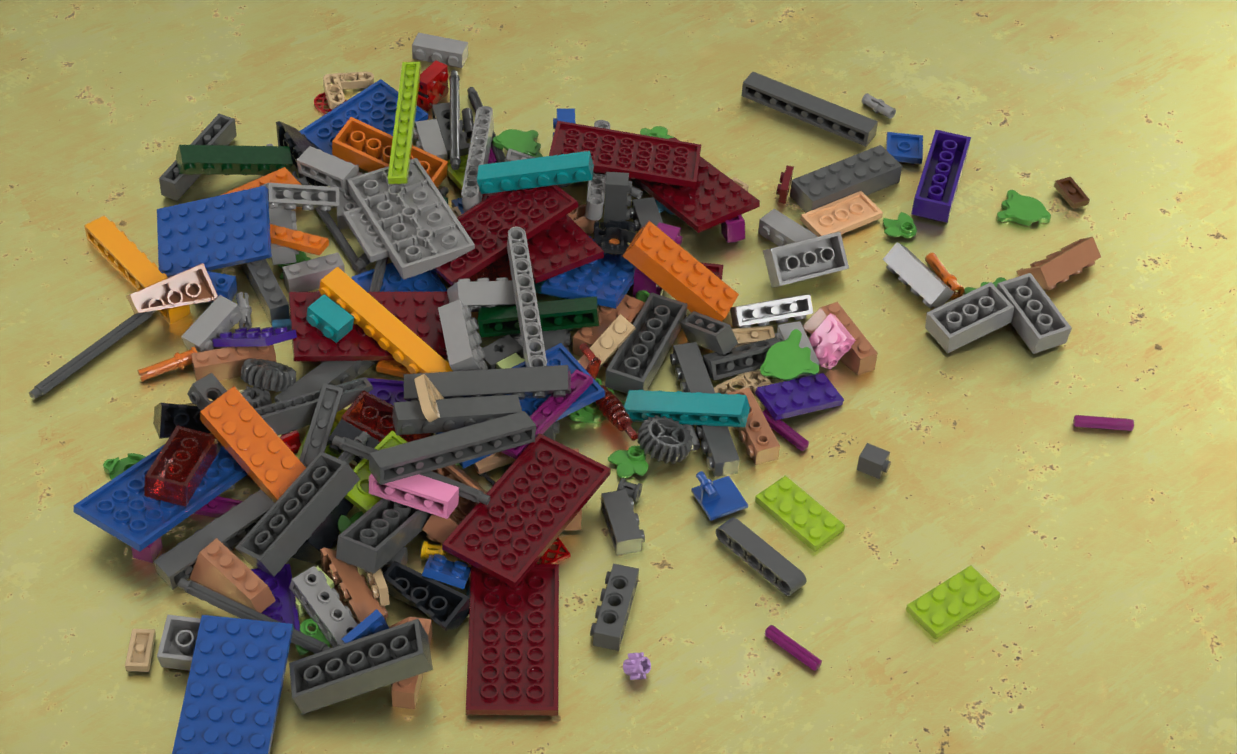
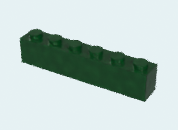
[176,145,293,176]
[478,296,600,337]

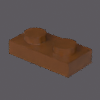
[1054,177,1090,209]

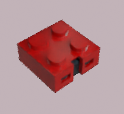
[417,60,449,112]

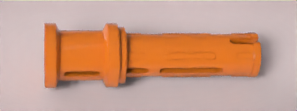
[925,253,965,300]
[137,346,198,382]

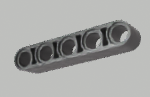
[716,517,807,596]

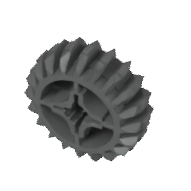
[241,358,296,392]
[637,415,693,464]

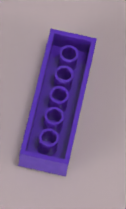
[911,130,971,223]

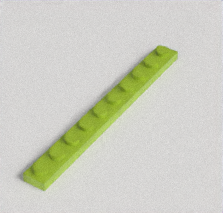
[388,62,421,184]

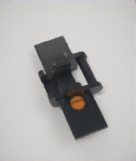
[594,220,636,257]

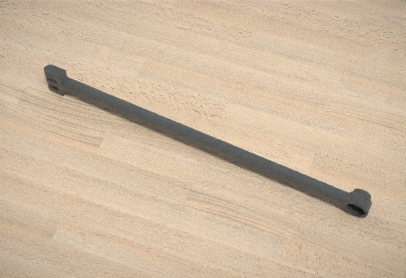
[292,170,367,274]

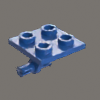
[691,471,748,521]

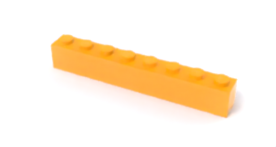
[84,216,191,324]
[319,266,453,374]

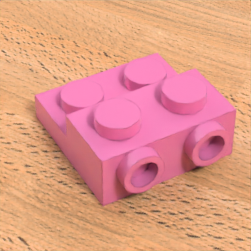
[808,313,856,370]

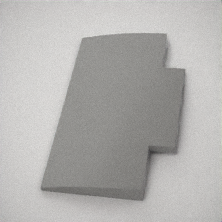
[343,158,475,280]

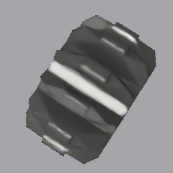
[240,386,272,409]

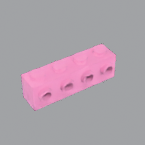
[369,473,459,519]

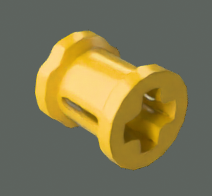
[421,541,446,561]

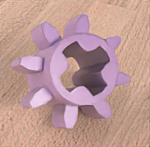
[623,652,651,680]

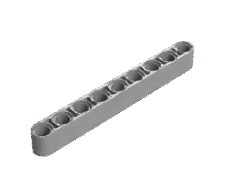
[461,106,494,212]
[585,120,610,220]
[507,227,547,367]

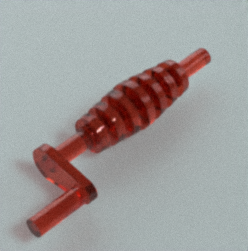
[579,343,638,441]

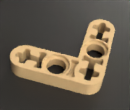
[323,72,374,110]
[714,370,772,399]
[414,374,444,422]

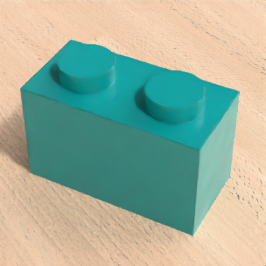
[306,294,354,343]

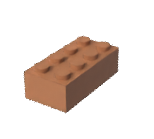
[572,295,645,368]

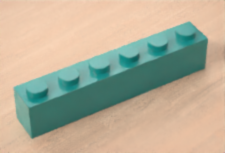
[477,151,594,194]
[623,390,750,427]

